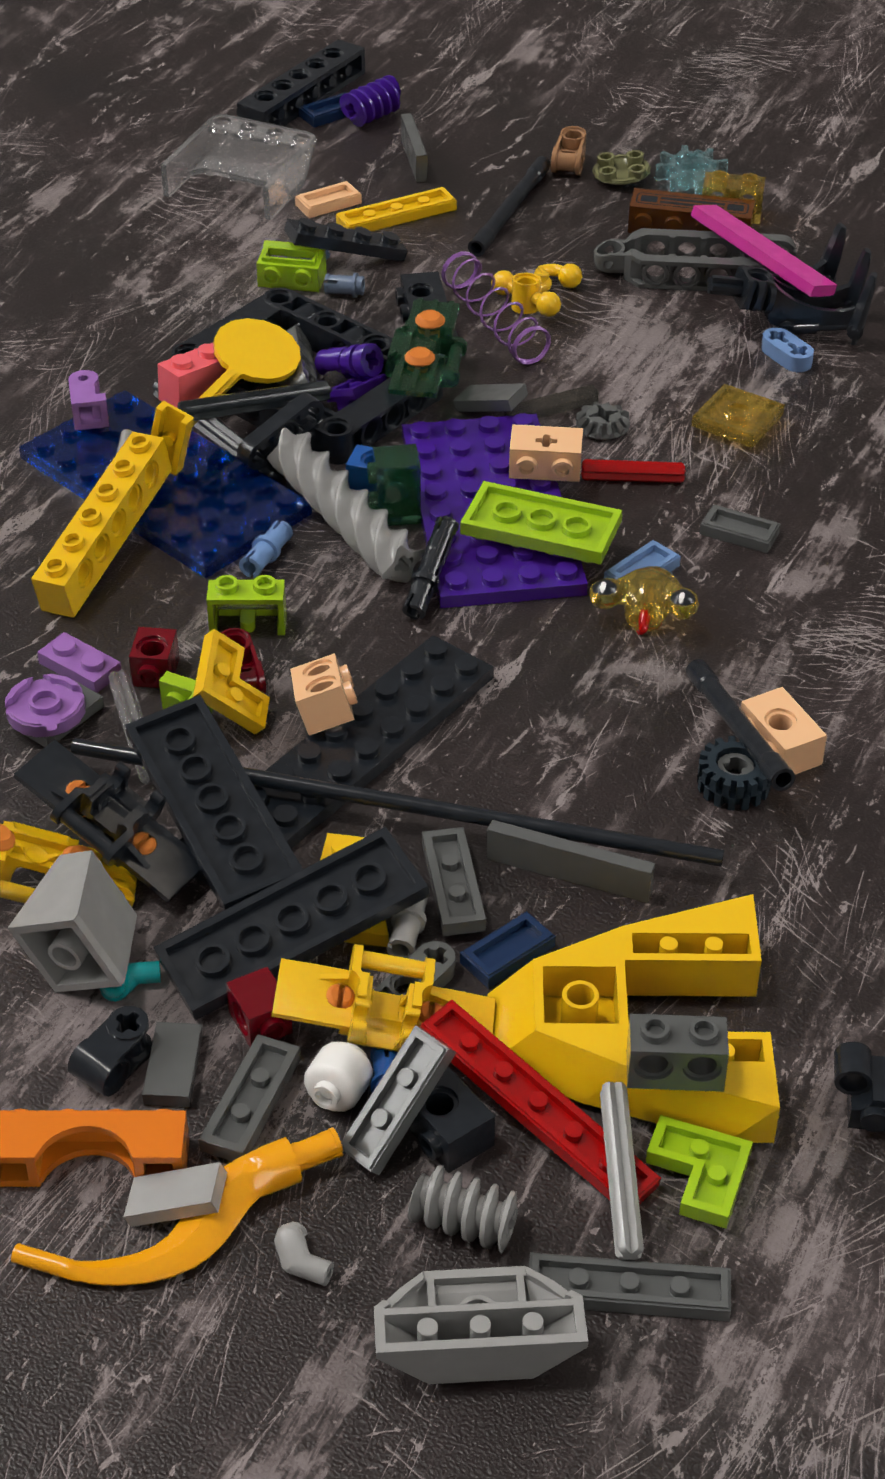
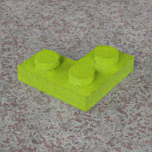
[646,1115,753,1229]

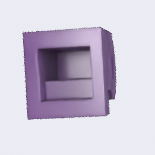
[68,370,109,430]

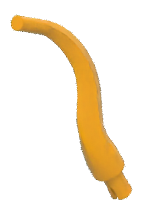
[11,1127,343,1286]

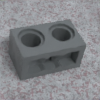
[626,1014,729,1092]

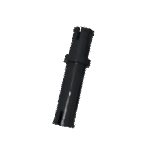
[402,516,459,619]

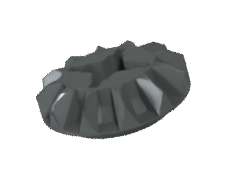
[576,401,630,440]

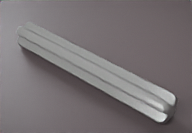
[600,1081,644,1260]

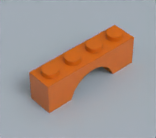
[0,1109,190,1187]

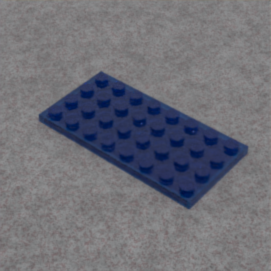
[19,390,312,579]

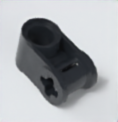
[68,1006,152,1097]

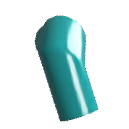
[100,961,161,1002]

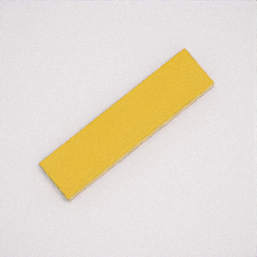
[336,187,457,231]

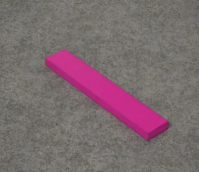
[691,205,837,297]

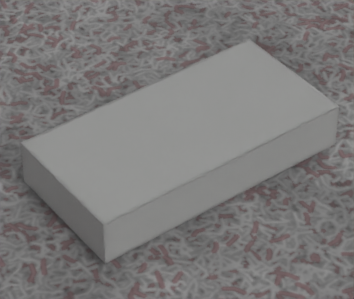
[123,1162,228,1227]

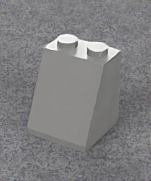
[8,850,137,993]

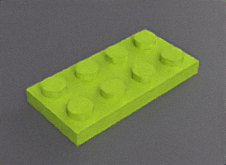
[460,481,622,565]

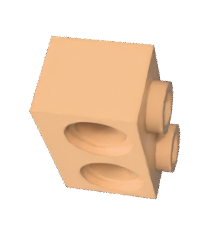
[290,653,358,736]

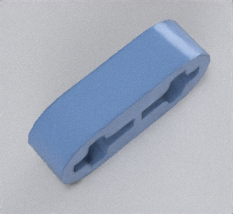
[761,328,814,372]

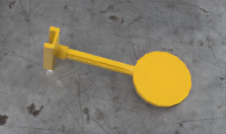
[151,318,301,476]

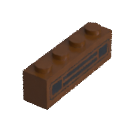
[628,188,755,233]

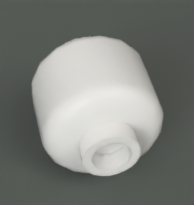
[304,1042,373,1112]

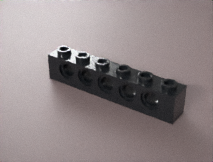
[237,39,365,138]

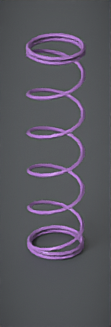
[441,251,551,365]

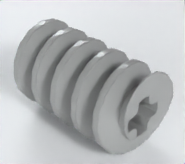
[408,1165,518,1254]

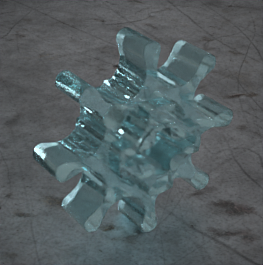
[655,145,728,195]

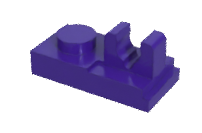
[327,374,387,411]

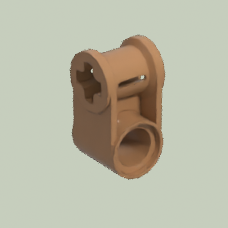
[551,126,586,176]

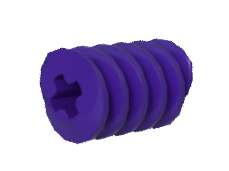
[339,75,401,127]

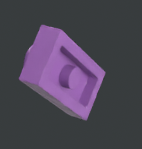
[37,632,122,693]

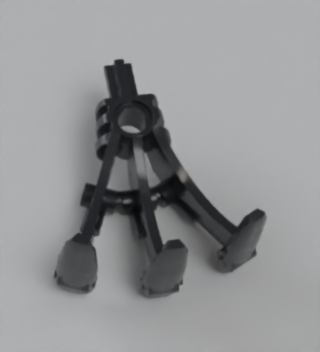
[707,222,878,345]

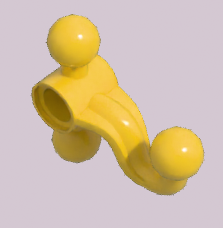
[491,264,583,317]

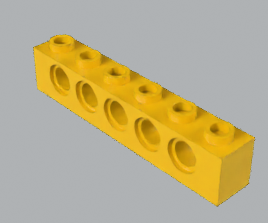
[31,431,172,618]

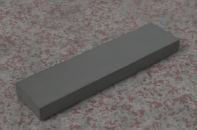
[487,820,655,903]
[529,1252,731,1322]

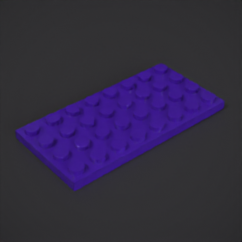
[402,413,588,608]

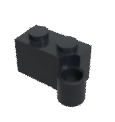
[834,1042,885,1132]

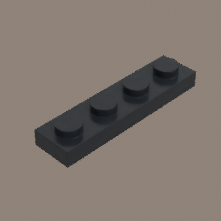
[284,218,408,262]

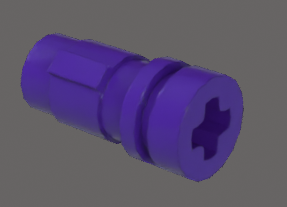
[315,343,384,379]

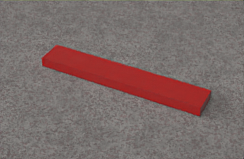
[420,999,661,1205]

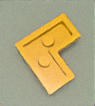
[193,629,270,734]

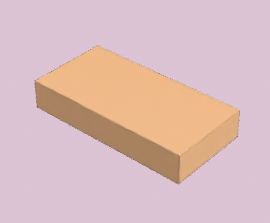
[295,181,362,219]

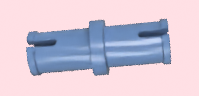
[239,520,293,578]

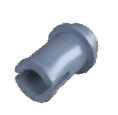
[324,272,365,298]

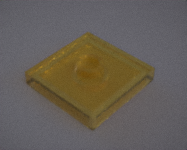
[691,384,785,448]

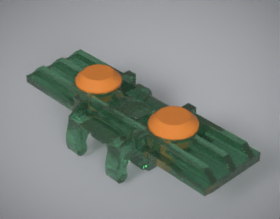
[385,298,468,398]

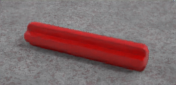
[581,459,685,483]

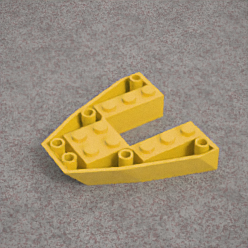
[487,894,780,1143]

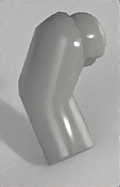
[274,1221,334,1286]

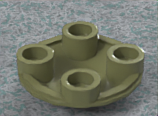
[592,150,651,185]

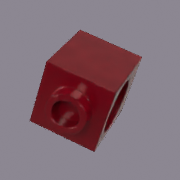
[129,627,180,688]
[226,966,293,1047]

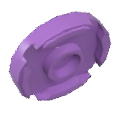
[5,674,86,737]

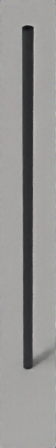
[71,738,724,867]

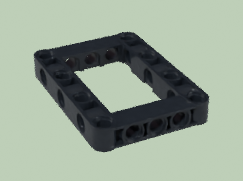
[171,288,443,465]

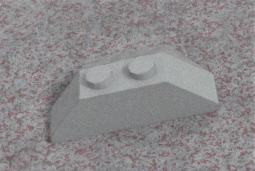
[374,1266,588,1384]

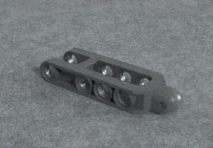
[593,228,796,291]

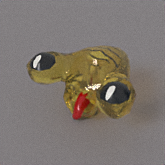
[589,566,699,635]

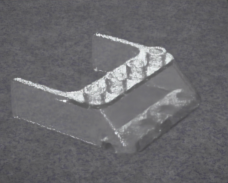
[161,114,316,220]

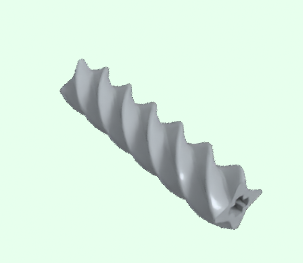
[267,428,425,583]

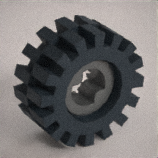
[697,736,771,810]

